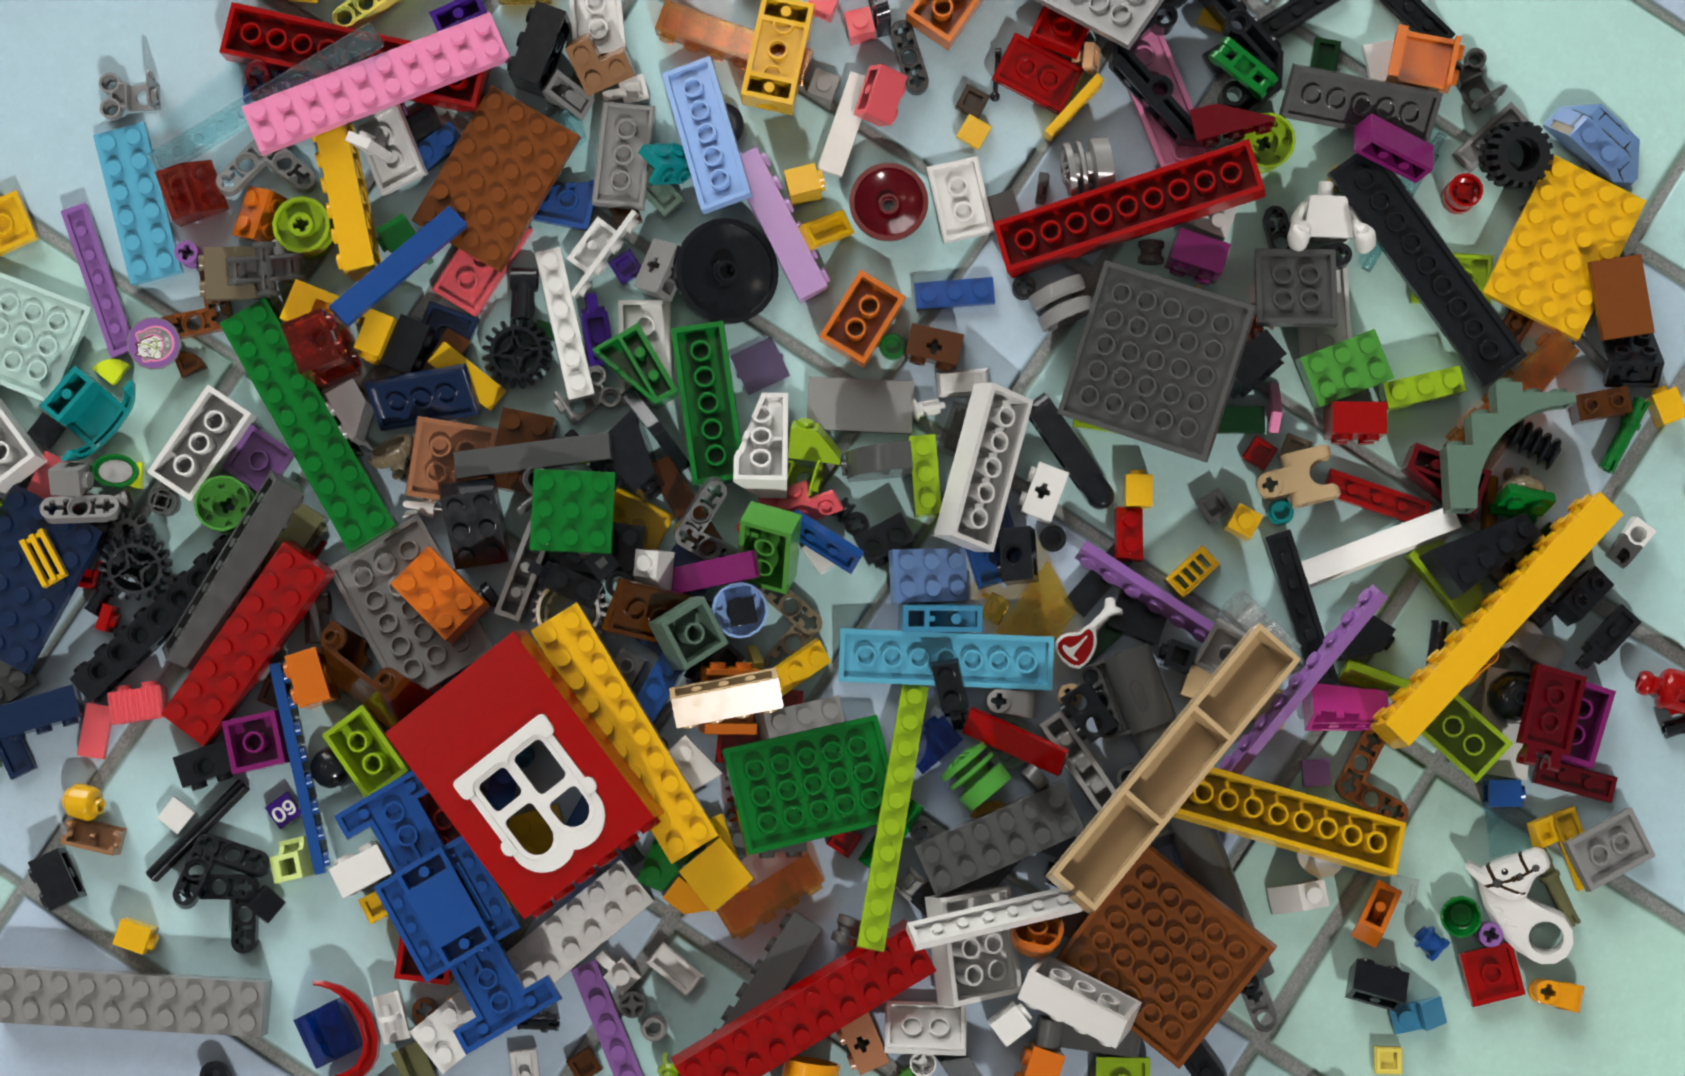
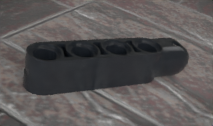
[1029,393,1114,510]

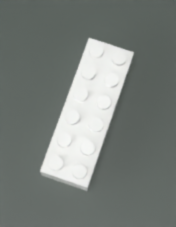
[933,382,1034,552]

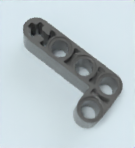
[1034,1015,1141,1058]

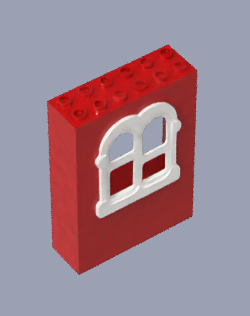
[385,630,665,919]

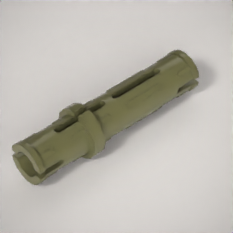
[1538,848,1581,927]

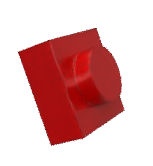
[95,603,121,633]

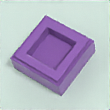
[1300,758,1331,787]

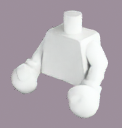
[1287,181,1376,254]

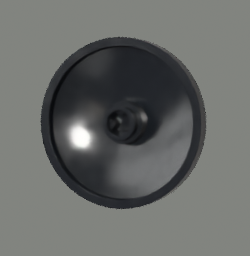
[674,218,779,325]

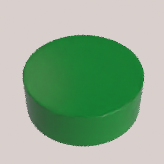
[879,333,906,360]

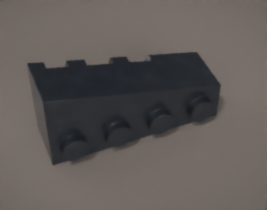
[1419,512,1542,600]

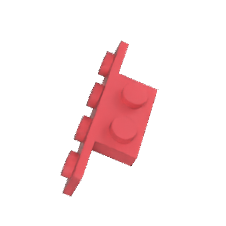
[736,480,843,533]

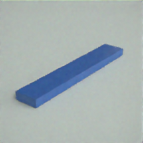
[329,206,468,328]

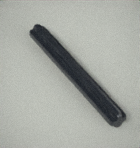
[146,779,250,882]

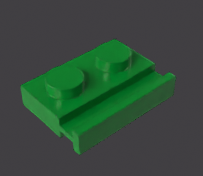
[1488,483,1556,523]

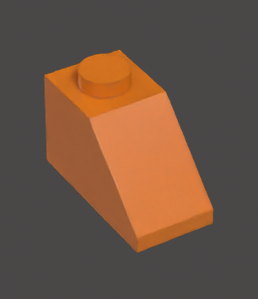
[1351,880,1403,948]

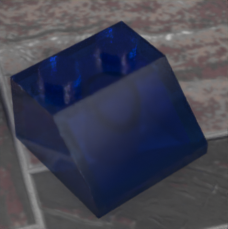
[293,997,363,1069]

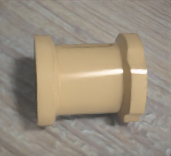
[1057,683,1083,707]

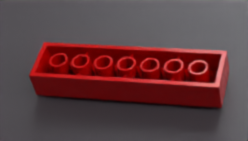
[161,541,336,746]

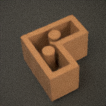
[565,33,636,97]

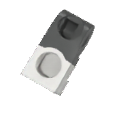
[1605,517,1657,569]

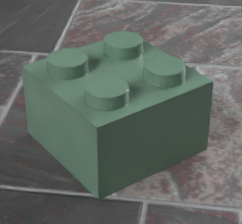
[648,596,728,671]

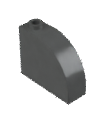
[841,441,913,482]

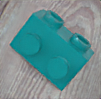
[638,143,691,185]

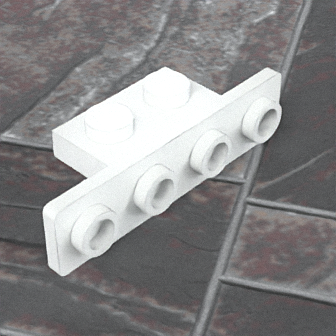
[567,209,639,299]

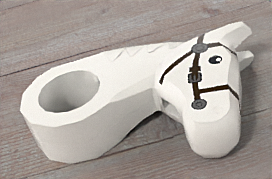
[1465,847,1574,964]

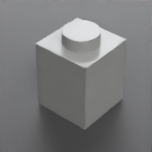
[48,462,94,497]

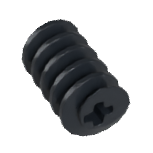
[1501,419,1561,470]

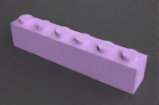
[741,147,830,304]

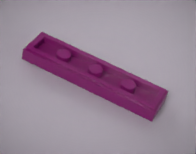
[671,550,760,593]

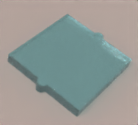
[1486,807,1533,858]

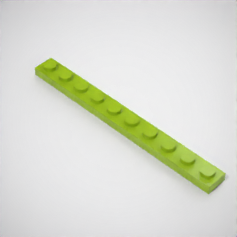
[856,684,929,952]

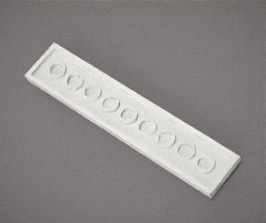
[409,859,654,1074]

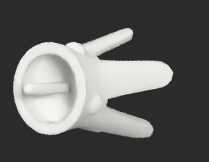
[402,496,442,519]

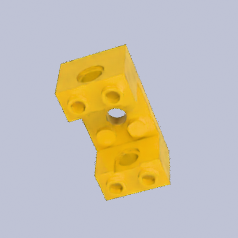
[741,0,815,116]
[280,279,398,366]

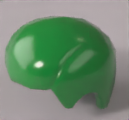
[1440,896,1482,938]

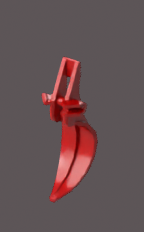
[313,981,381,1076]

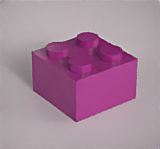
[1164,228,1231,285]
[222,710,290,774]

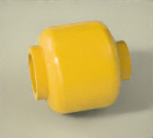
[62,783,105,821]

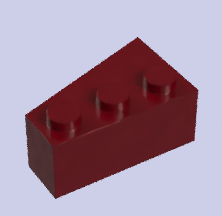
[1401,443,1492,524]

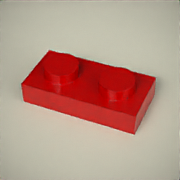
[1114,507,1143,562]

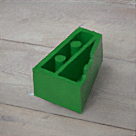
[592,323,679,409]

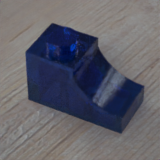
[915,715,964,774]

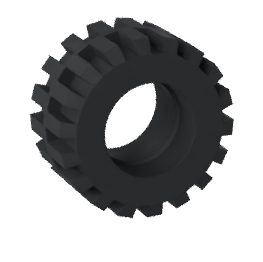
[1478,121,1554,188]

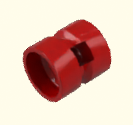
[1441,173,1483,215]

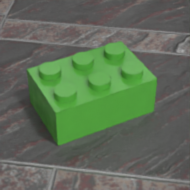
[1295,329,1394,409]
[738,501,802,594]

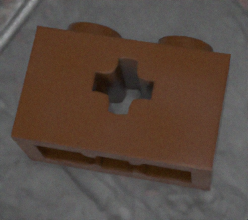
[905,323,964,371]
[1568,386,1633,425]

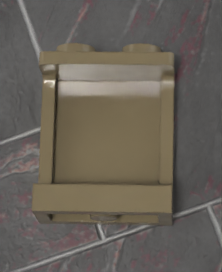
[198,246,271,304]

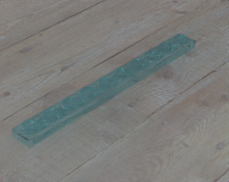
[147,22,384,177]

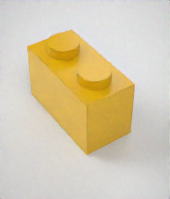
[784,163,826,207]

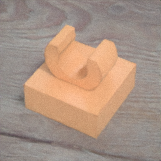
[1071,42,1101,75]

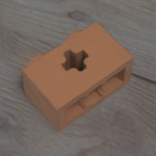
[836,1012,890,1075]

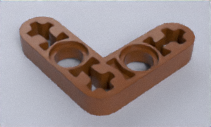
[161,267,233,339]
[1334,730,1408,822]

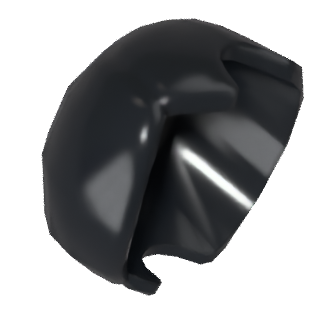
[310,746,349,788]

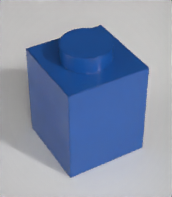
[1482,780,1526,807]

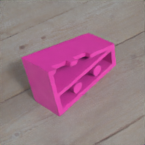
[1303,683,1389,731]

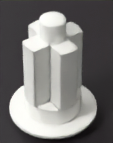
[912,398,946,422]

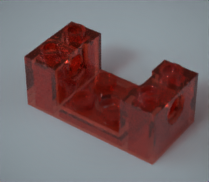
[280,308,362,390]

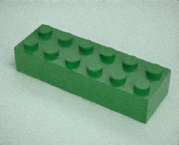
[671,321,742,488]

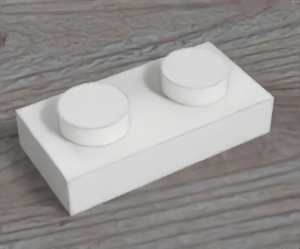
[345,130,393,163]

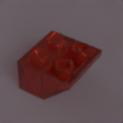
[155,160,230,227]

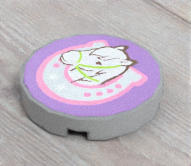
[127,317,182,370]

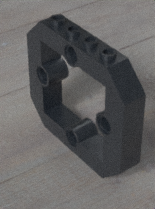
[1108,0,1284,148]

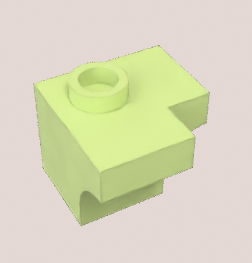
[269,836,315,884]

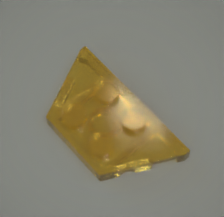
[995,561,1076,643]

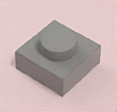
[807,68,841,103]

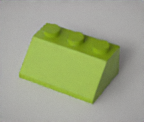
[322,704,410,797]

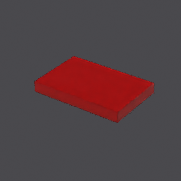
[991,32,1084,115]

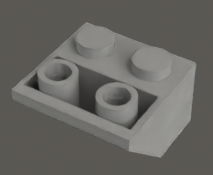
[325,378,374,446]

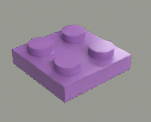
[221,424,295,492]

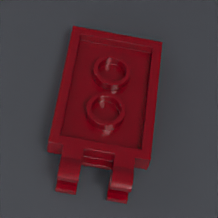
[1516,663,1587,772]

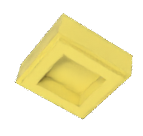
[1373,1046,1402,1075]

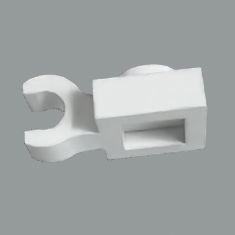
[602,74,650,104]
[595,949,641,996]

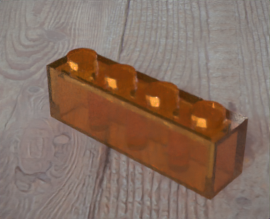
[716,853,825,939]

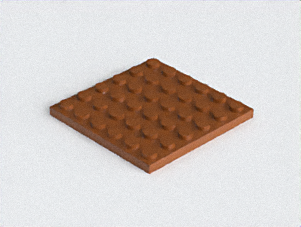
[1055,845,1277,1069]

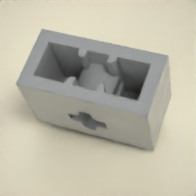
[633,238,680,302]

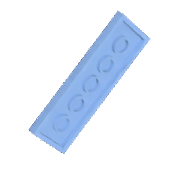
[662,56,753,214]

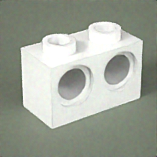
[987,1000,1032,1047]

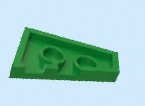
[637,827,718,892]

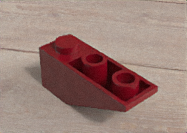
[1189,103,1276,148]

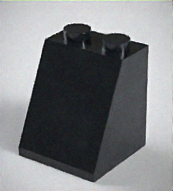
[605,410,665,503]

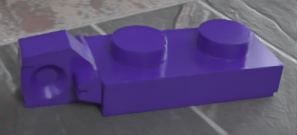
[580,293,612,367]

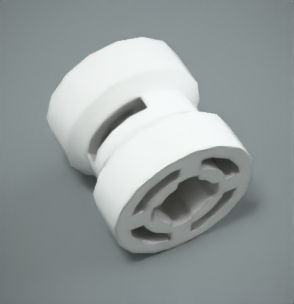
[909,1054,937,1076]

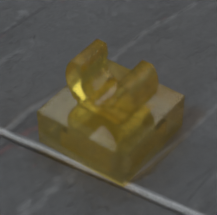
[982,592,1011,626]

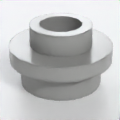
[640,1014,668,1042]

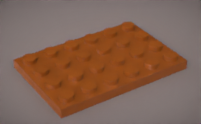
[411,85,581,273]

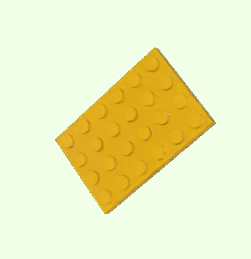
[1482,155,1646,341]

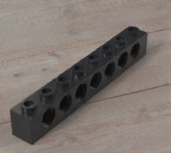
[70,534,231,703]

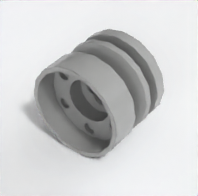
[1060,137,1116,197]

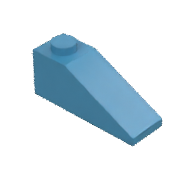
[898,603,983,632]

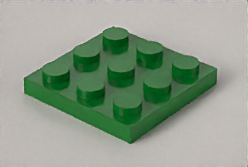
[530,469,616,554]

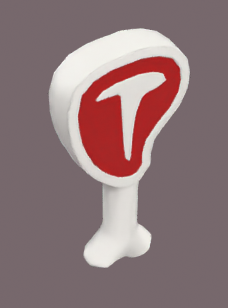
[1055,597,1123,669]

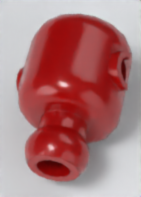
[1635,668,1685,715]

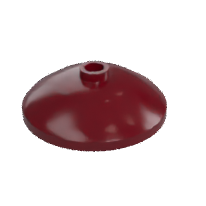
[849,163,928,241]

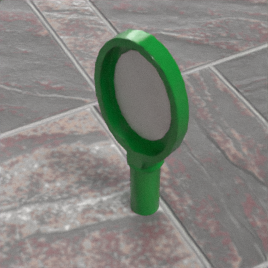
[90,454,139,488]

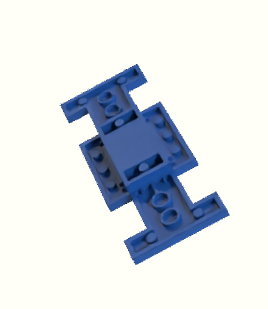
[334,771,562,1055]

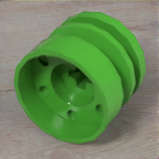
[194,475,256,535]
[940,741,1012,812]

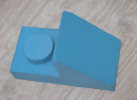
[1388,996,1447,1035]

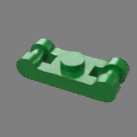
[1208,36,1278,100]

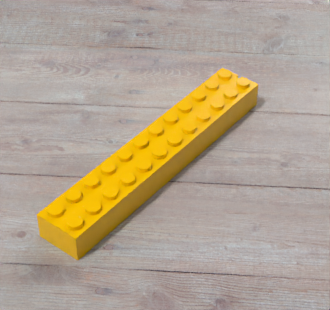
[1369,492,1624,749]

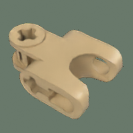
[1257,445,1341,509]

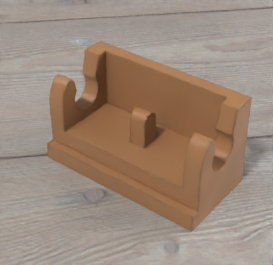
[60,818,127,856]

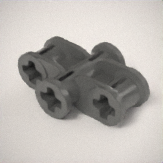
[225,241,306,297]

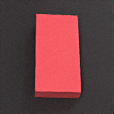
[77,702,112,759]

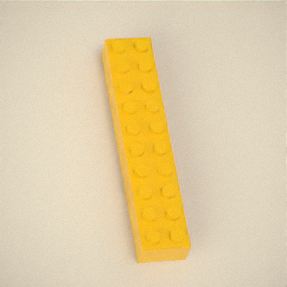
[531,603,720,864]
[1173,767,1407,877]

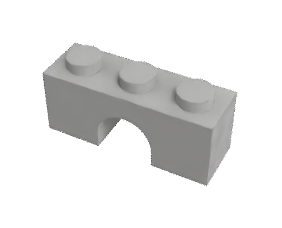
[755,695,845,741]

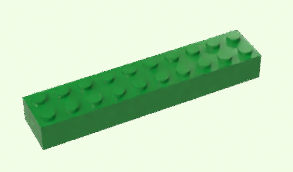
[219,297,399,553]

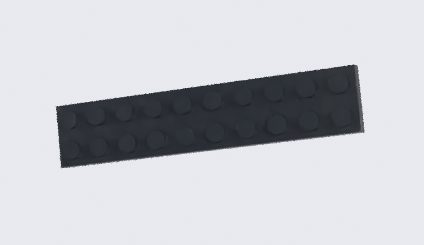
[1327,153,1527,388]

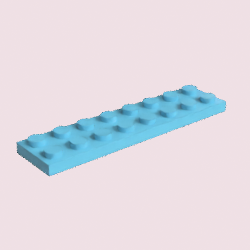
[838,628,1054,691]

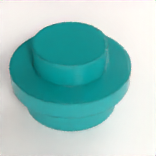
[1267,499,1294,526]

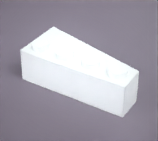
[669,735,724,791]

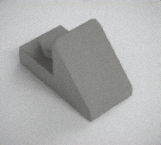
[542,69,595,121]

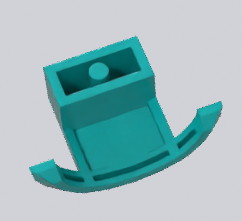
[40,366,136,462]

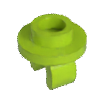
[657,1052,680,1076]

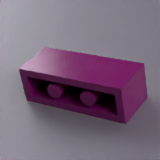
[1354,113,1434,183]

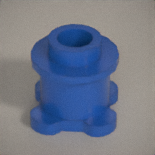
[1414,926,1450,961]

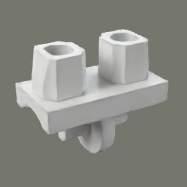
[372,990,412,1045]

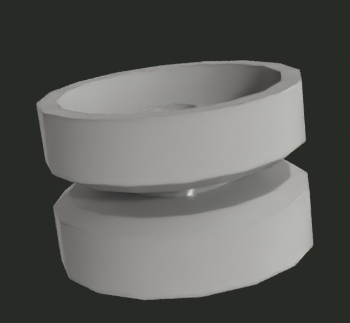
[1029,274,1093,332]

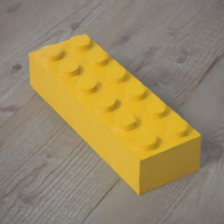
[312,122,382,281]

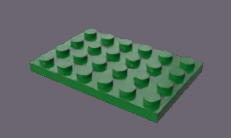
[722,715,888,856]

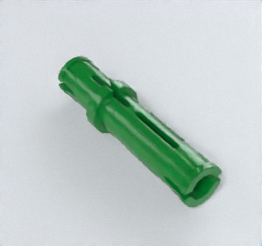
[1598,396,1650,474]

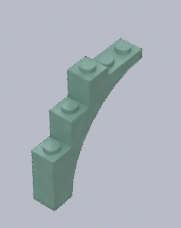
[1439,378,1577,514]

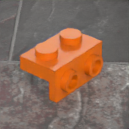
[232,186,287,242]

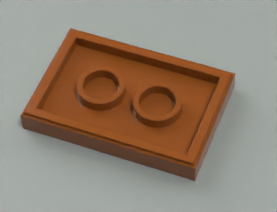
[1587,254,1655,341]

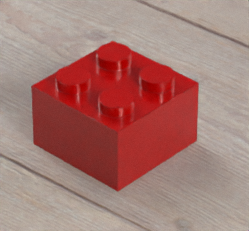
[1323,401,1387,445]

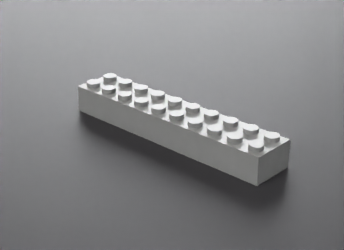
[0,965,272,1037]

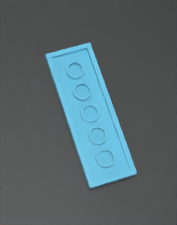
[93,122,184,286]

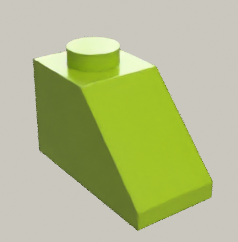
[788,418,842,465]

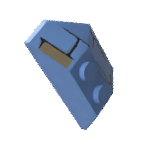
[1543,104,1640,190]

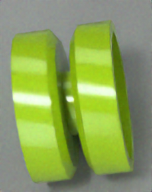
[272,196,335,261]

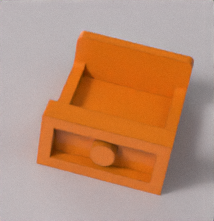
[1386,24,1465,94]
[698,661,759,735]

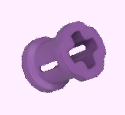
[174,241,203,269]
[1473,921,1503,947]

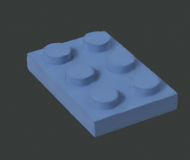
[888,548,969,604]

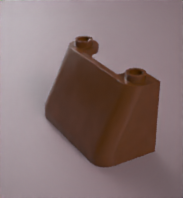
[320,619,434,729]

